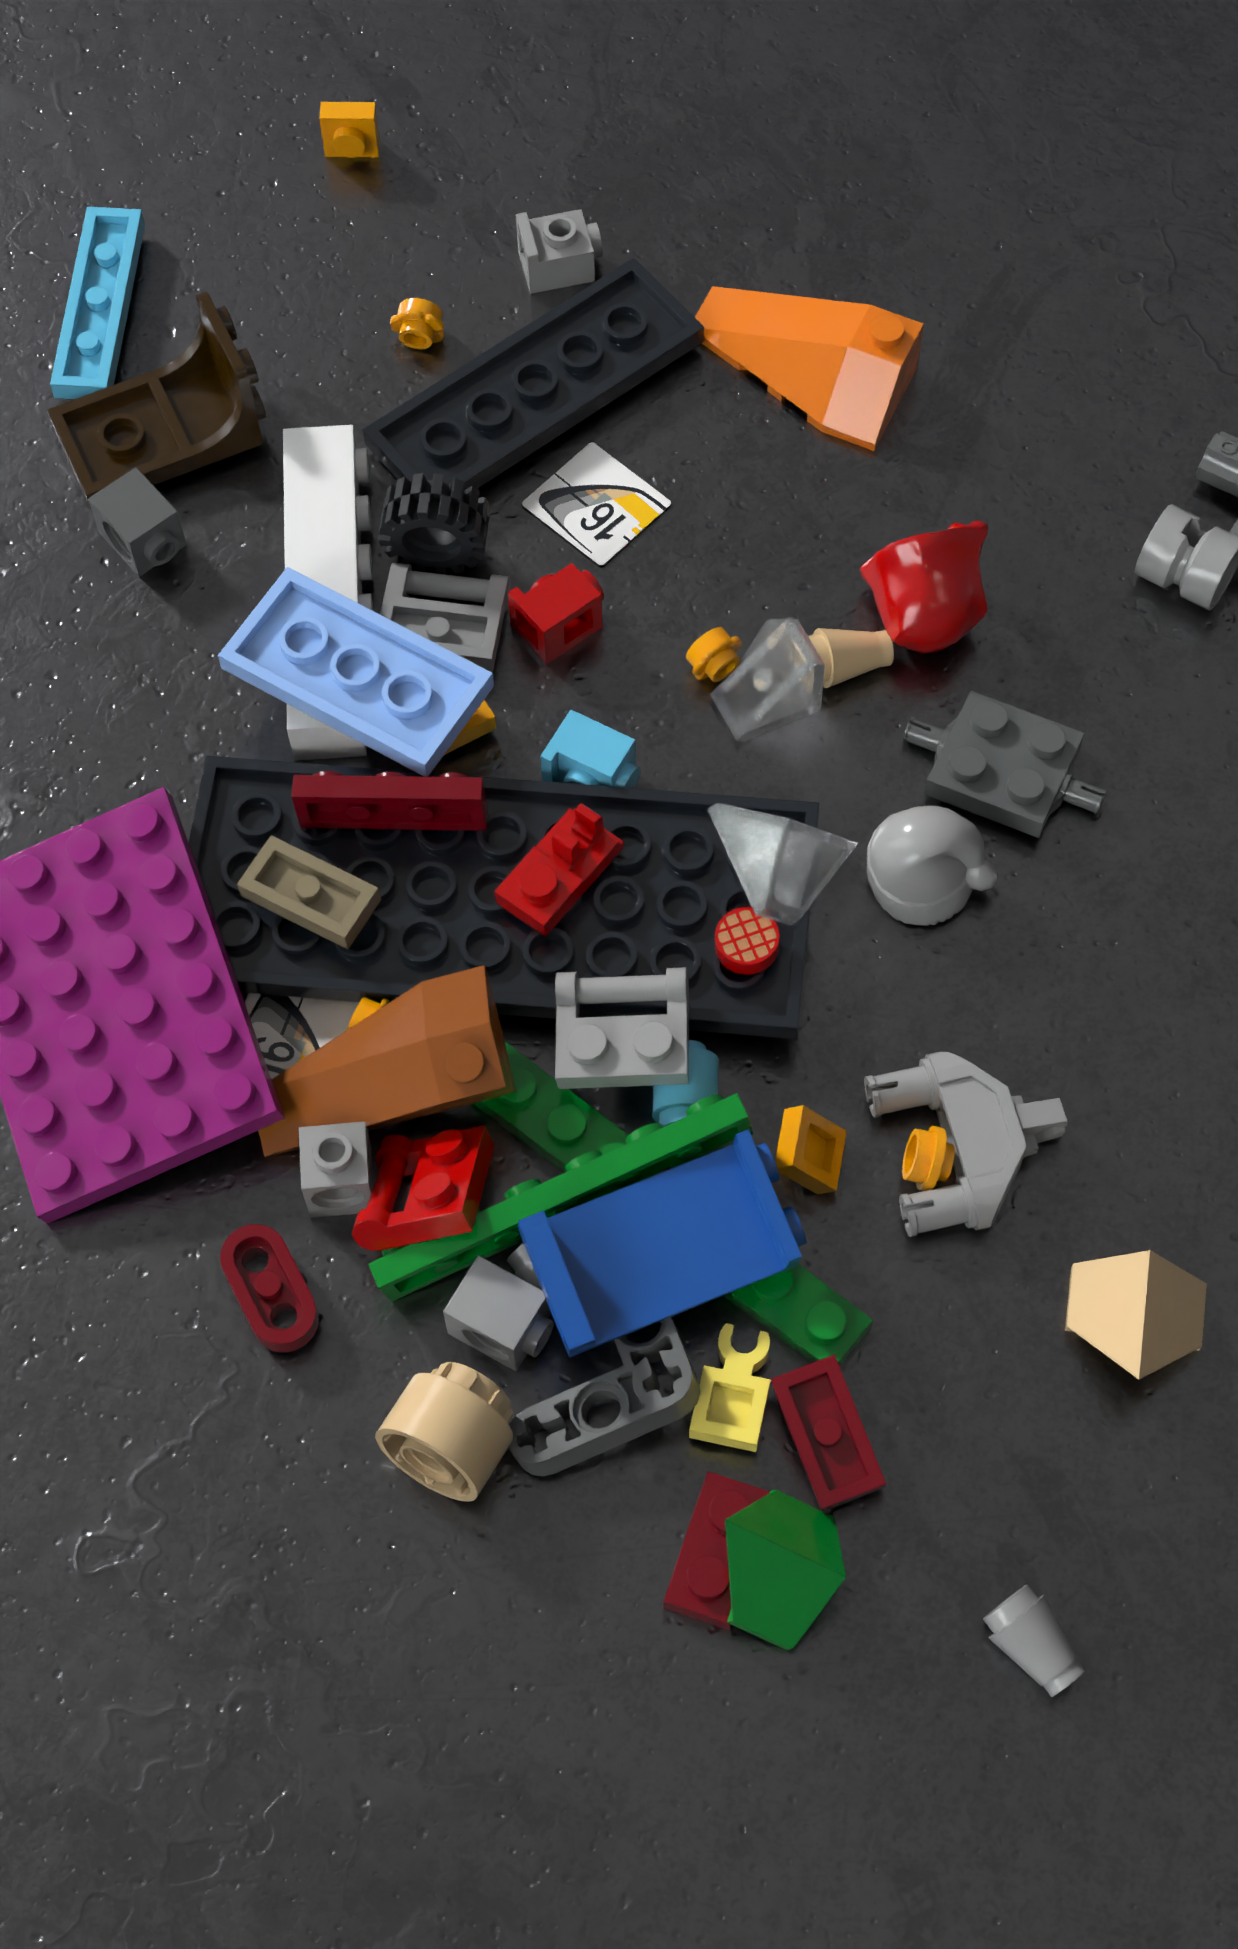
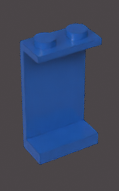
[518,1129,807,1358]

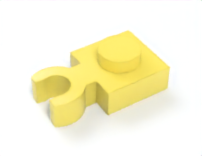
[689,1323,771,1452]

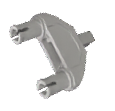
[864,1051,1067,1237]

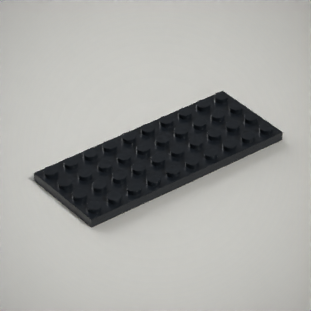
[188,756,819,1039]

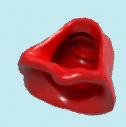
[860,520,988,654]

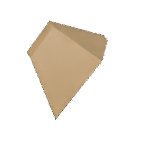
[1065,1250,1207,1380]

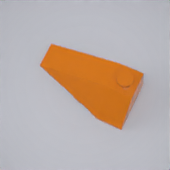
[695,286,924,451]

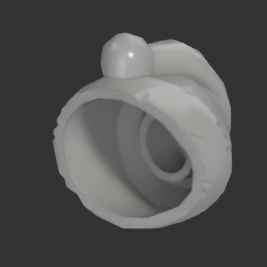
[867,806,998,926]

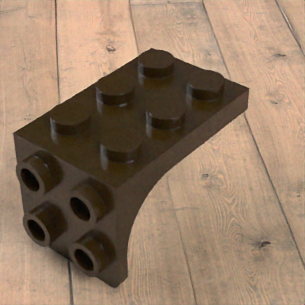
[47,291,266,509]

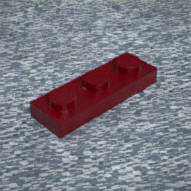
[291,771,488,831]

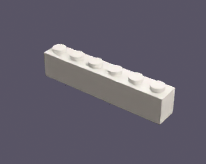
[283,425,373,761]

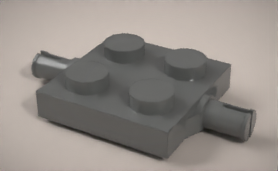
[902,691,1107,838]

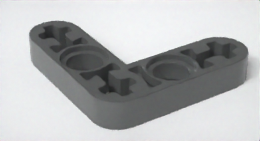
[508,1316,700,1476]

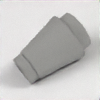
[983,1584,1085,1697]

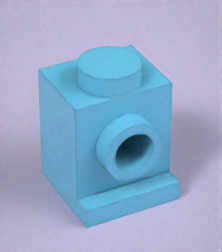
[540,709,641,788]

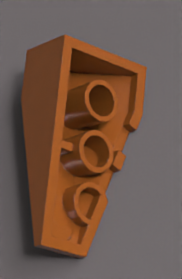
[258,965,517,1157]

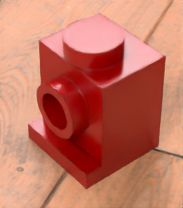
[507,563,604,665]

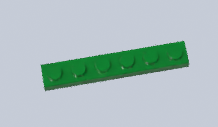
[368,1093,754,1302]

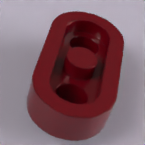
[220,1224,319,1352]

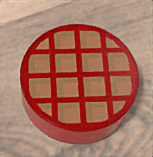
[715,907,780,975]

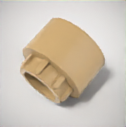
[375,1362,513,1502]

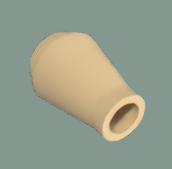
[800,628,894,688]

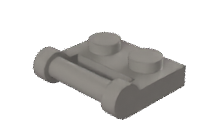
[380,563,511,672]
[555,967,689,1089]

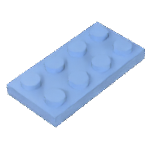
[218,567,494,777]

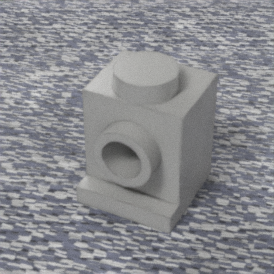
[516,209,603,294]

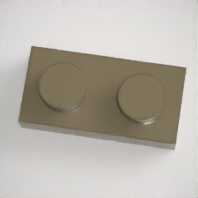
[237,835,381,949]

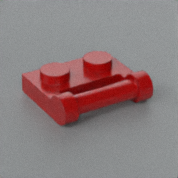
[352,1125,495,1251]

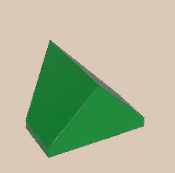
[725,1490,846,1650]

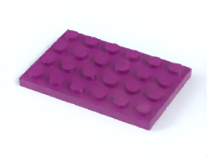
[0,787,285,1224]

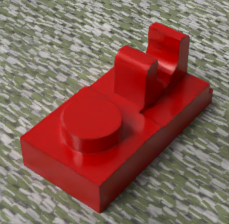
[494,803,624,937]

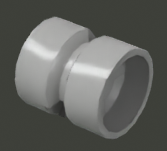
[1135,504,1238,611]

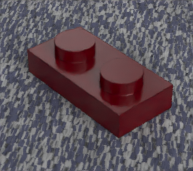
[770,1354,886,1512]
[663,1471,770,1631]

